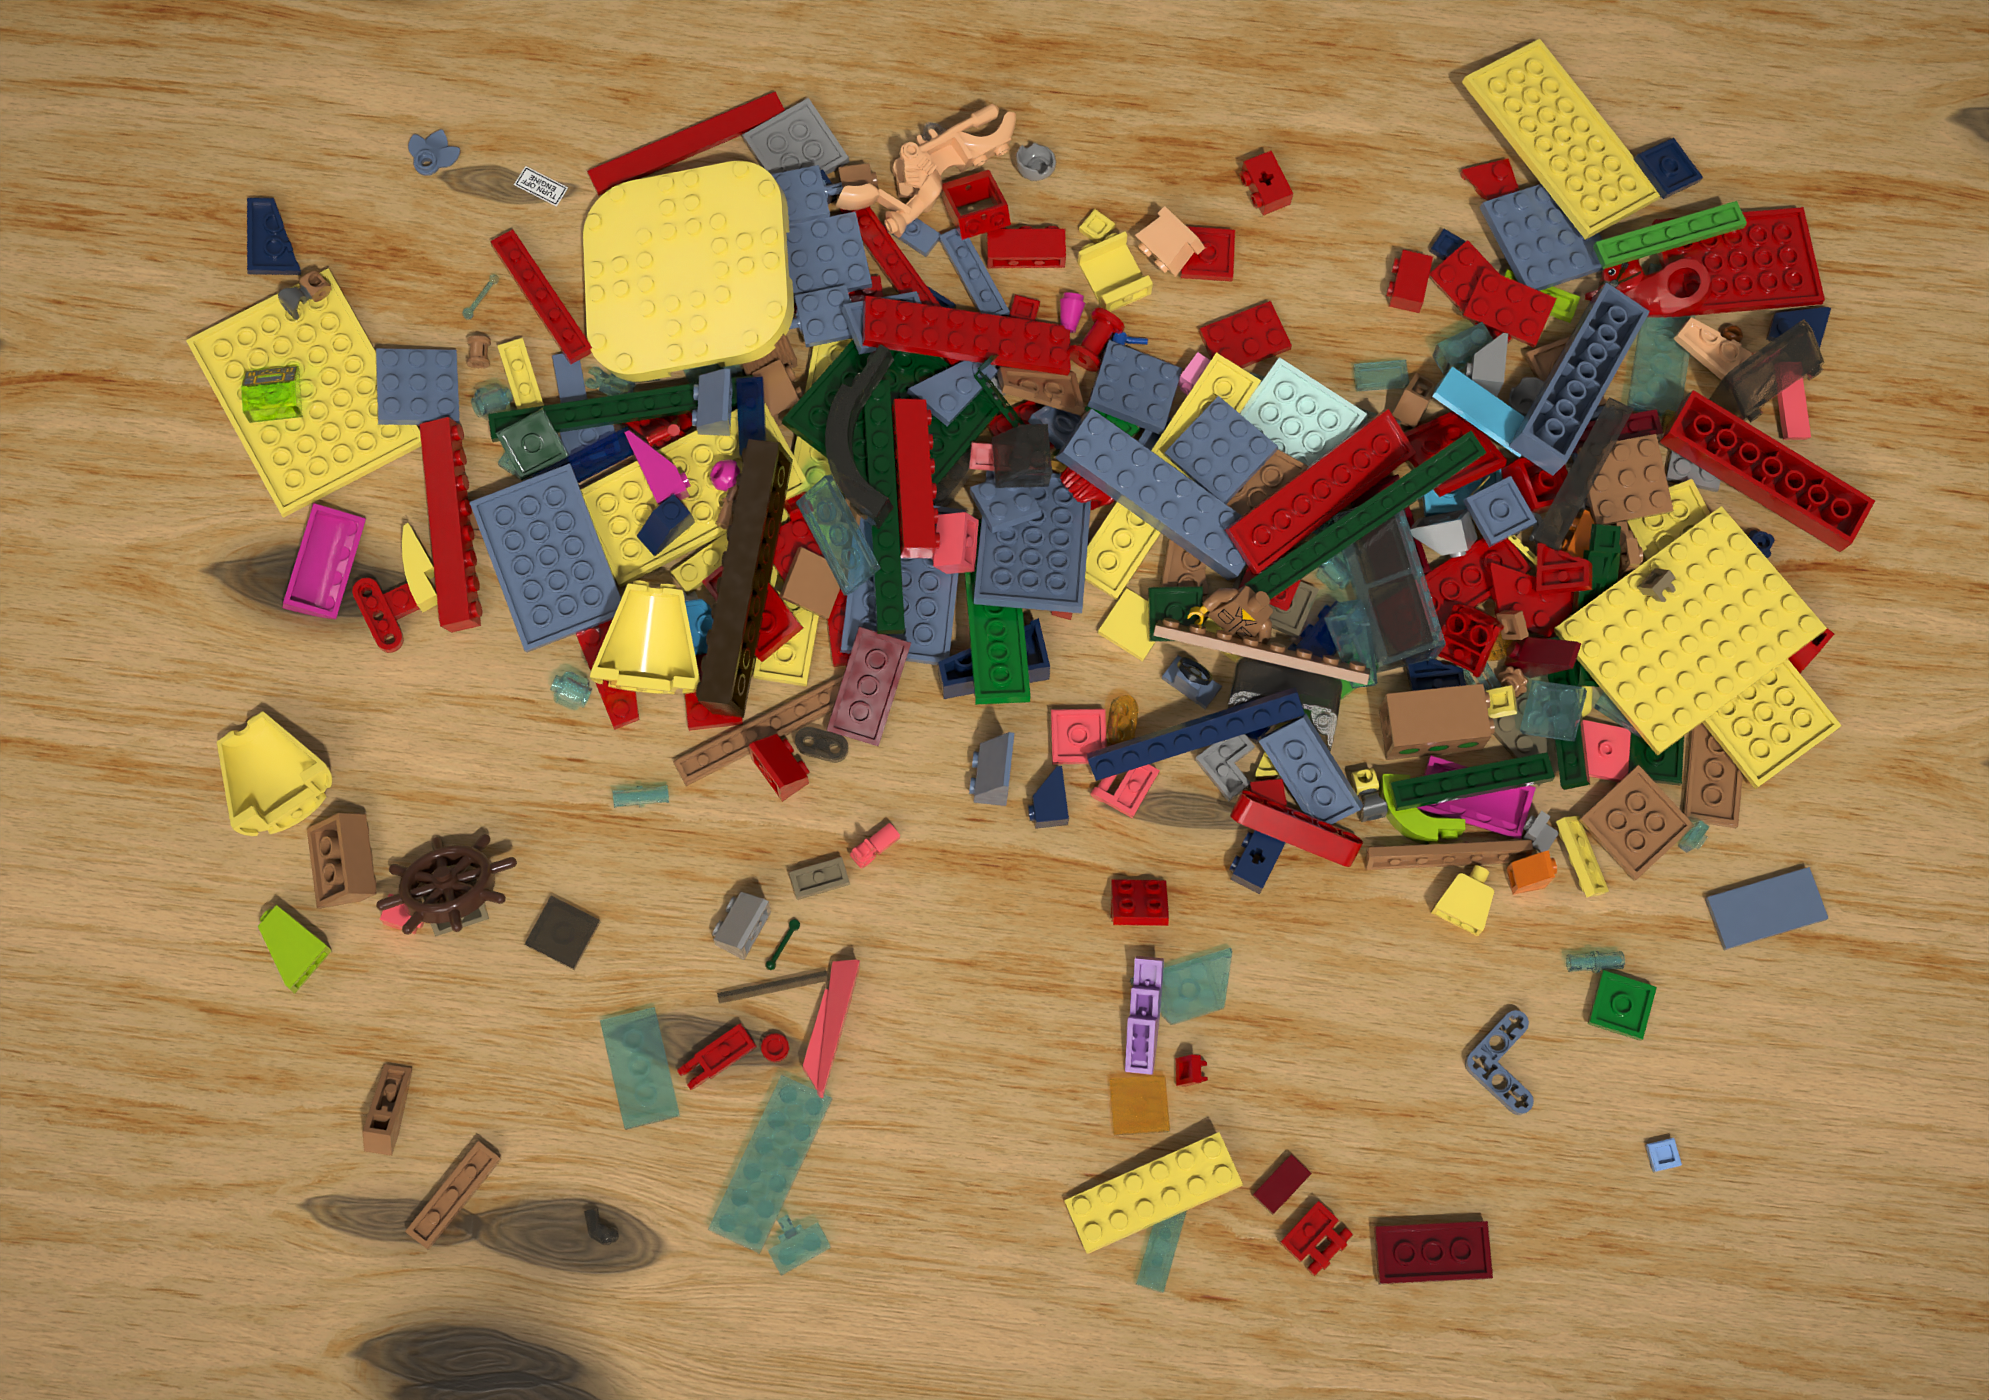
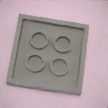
[742,98,849,175]

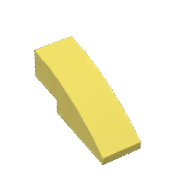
[402,523,438,613]

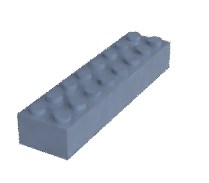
[1509,282,1650,476]
[1055,409,1246,581]

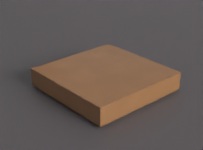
[779,547,847,619]

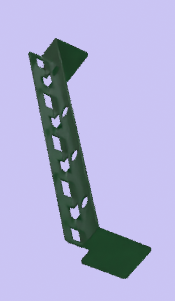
[974,355,1061,464]

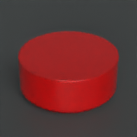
[761,1033,789,1063]

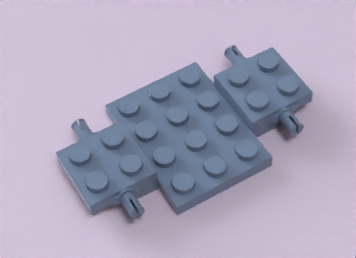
[771,165,872,348]

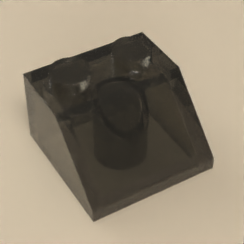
[991,424,1052,488]

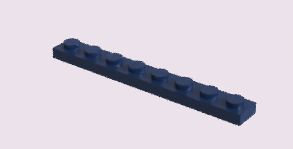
[1087,687,1305,781]

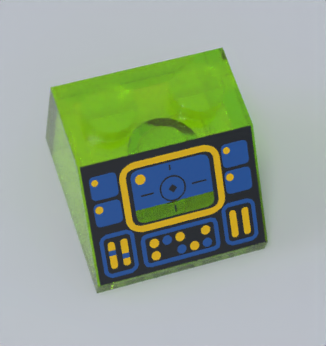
[241,366,303,423]

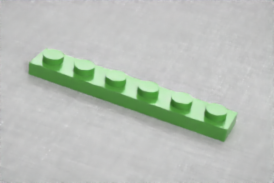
[1593,201,1747,269]

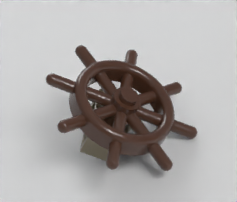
[376,834,517,937]

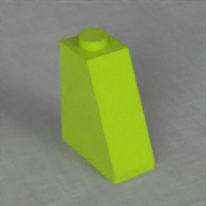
[258,905,331,994]

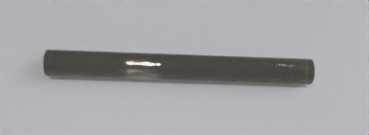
[717,970,828,1004]

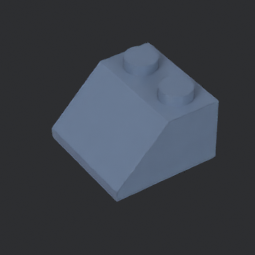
[692,369,733,436]

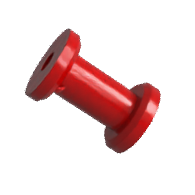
[1067,308,1125,372]

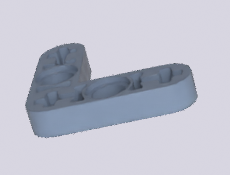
[1465,1010,1534,1115]

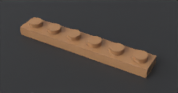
[1365,838,1533,870]

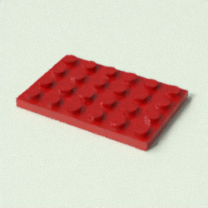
[1652,207,1825,317]

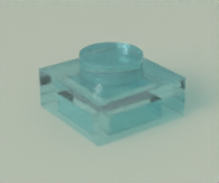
[1678,820,1709,853]

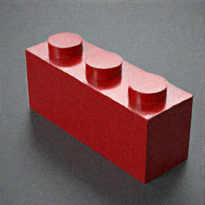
[987,226,1066,268]

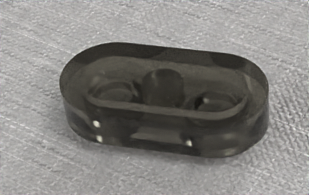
[795,727,849,763]

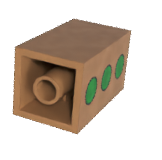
[1378,684,1495,760]

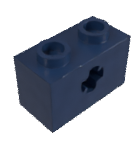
[1229,830,1286,894]

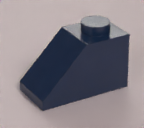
[637,494,695,557]
[1028,766,1069,829]

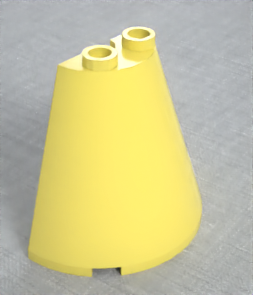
[590,580,700,694]
[217,711,332,836]

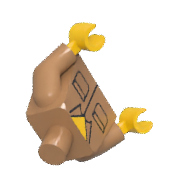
[1188,586,1273,671]

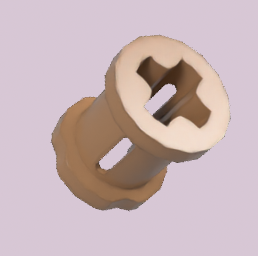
[466,336,491,369]

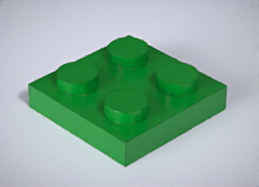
[1587,970,1657,1041]

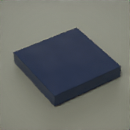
[1634,138,1703,199]

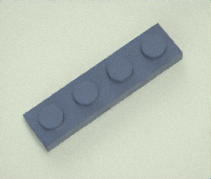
[939,228,1010,317]

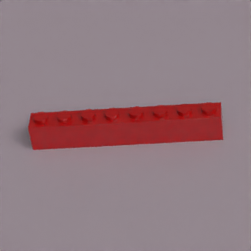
[420,417,483,633]

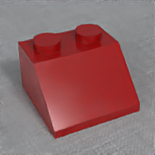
[1501,458,1577,515]
[748,734,810,802]

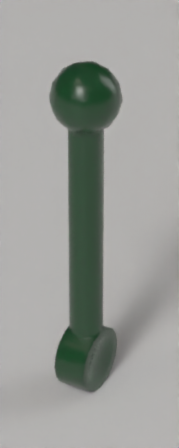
[765,919,800,970]

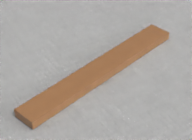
[673,675,843,786]

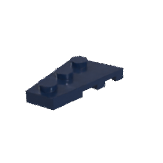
[247,198,301,275]

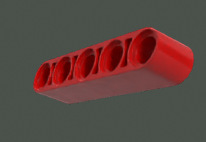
[1230,790,1363,867]

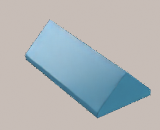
[1432,366,1525,457]

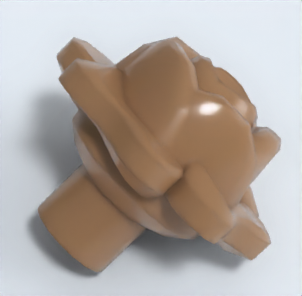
[1498,666,1528,698]

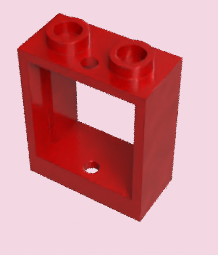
[941,170,1011,240]

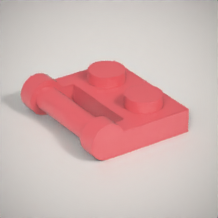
[1090,764,1160,819]

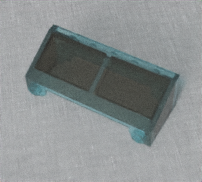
[1327,506,1446,674]

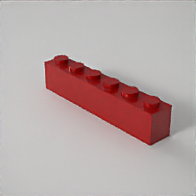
[891,399,940,558]

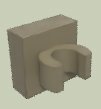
[1637,569,1676,602]

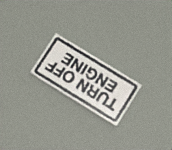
[514,166,568,206]

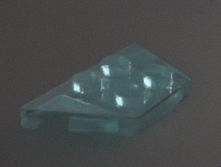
[1129,948,1232,1025]

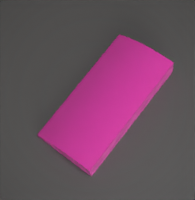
[282,503,366,620]
[1417,756,1536,839]

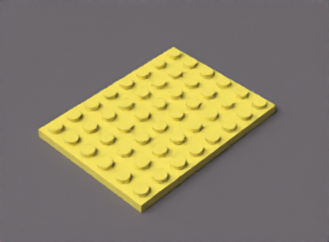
[186,268,422,518]
[1554,506,1827,756]

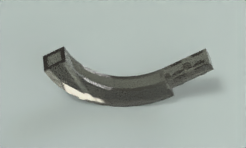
[825,344,894,529]

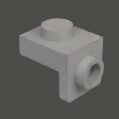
[1522,811,1559,852]

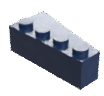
[938,618,1050,699]

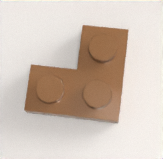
[1614,521,1643,581]

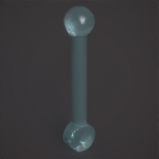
[462,274,499,320]

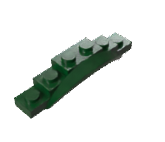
[1571,524,1621,687]

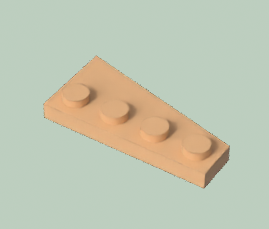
[1673,317,1775,406]

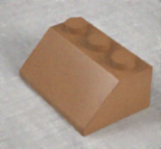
[307,813,377,908]

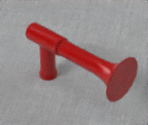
[646,413,692,447]

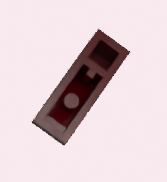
[1504,637,1581,679]

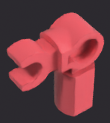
[850,823,900,869]

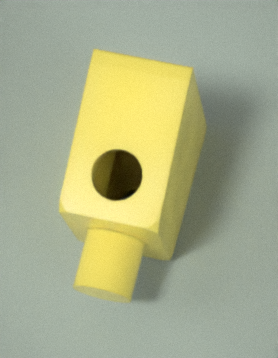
[1431,865,1494,936]

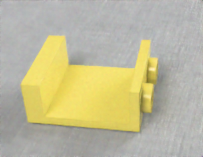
[1077,232,1153,312]

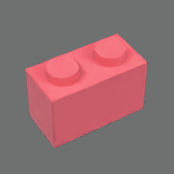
[932,512,979,574]

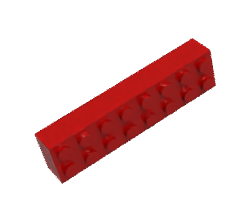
[1659,390,1875,552]

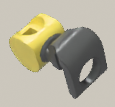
[1350,768,1388,822]

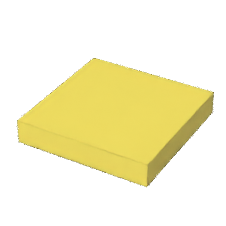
[1098,588,1156,662]

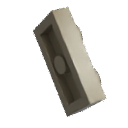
[789,857,850,900]

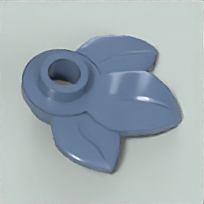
[408,130,460,176]

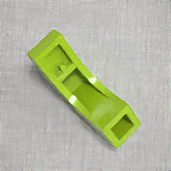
[1379,774,1465,845]

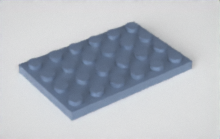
[470,464,622,653]
[974,470,1091,613]
[840,496,965,665]

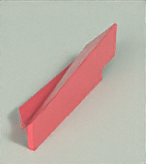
[803,959,860,1098]

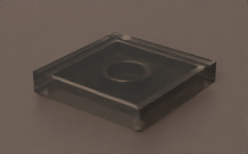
[525,896,601,970]

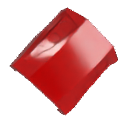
[1431,604,1505,678]

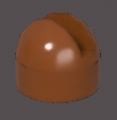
[1721,325,1743,343]

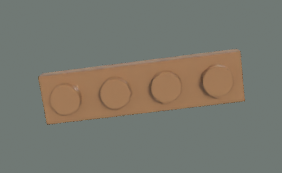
[405,1141,501,1250]

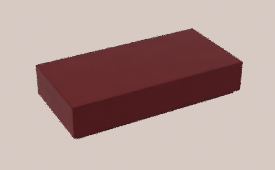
[1252,1154,1312,1215]

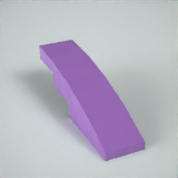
[1125,956,1164,1075]

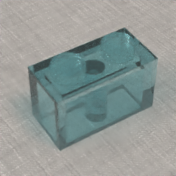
[1432,322,1493,376]

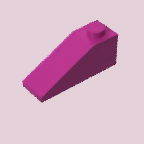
[624,430,691,506]

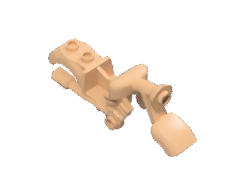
[835,104,1016,238]

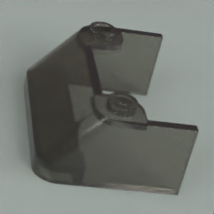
[1709,320,1824,423]
[1224,656,1343,752]

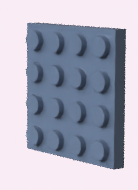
[1479,184,1604,291]

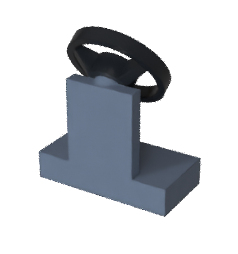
[1162,655,1222,710]

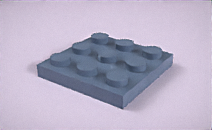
[1087,340,1182,435]
[376,349,460,425]
[1164,396,1278,504]

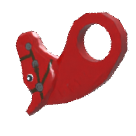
[1585,259,1713,318]

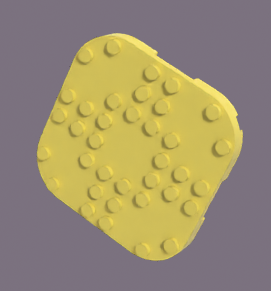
[583,161,794,382]

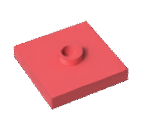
[1051,709,1107,765]
[1583,720,1631,782]

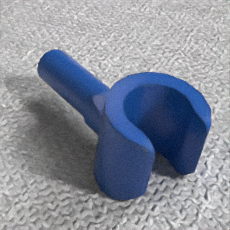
[1111,332,1148,346]

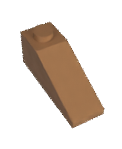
[362,1064,412,1156]

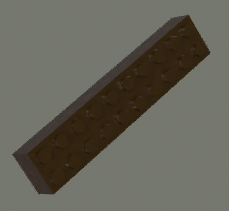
[696,439,793,718]

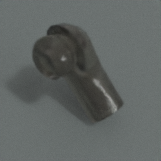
[584,1209,619,1245]

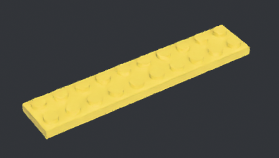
[1085,353,1261,600]

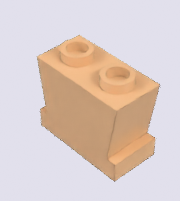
[1135,206,1205,277]

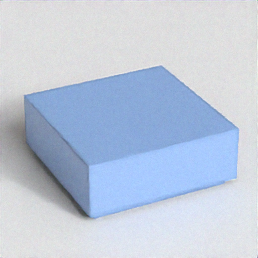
[1645,1138,1682,1172]

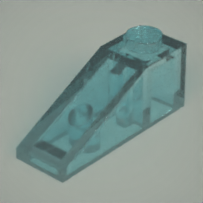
[1324,599,1378,689]

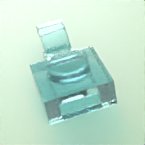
[585,367,636,396]

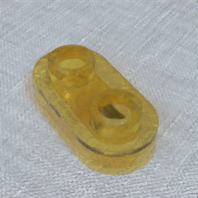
[1106,695,1139,746]

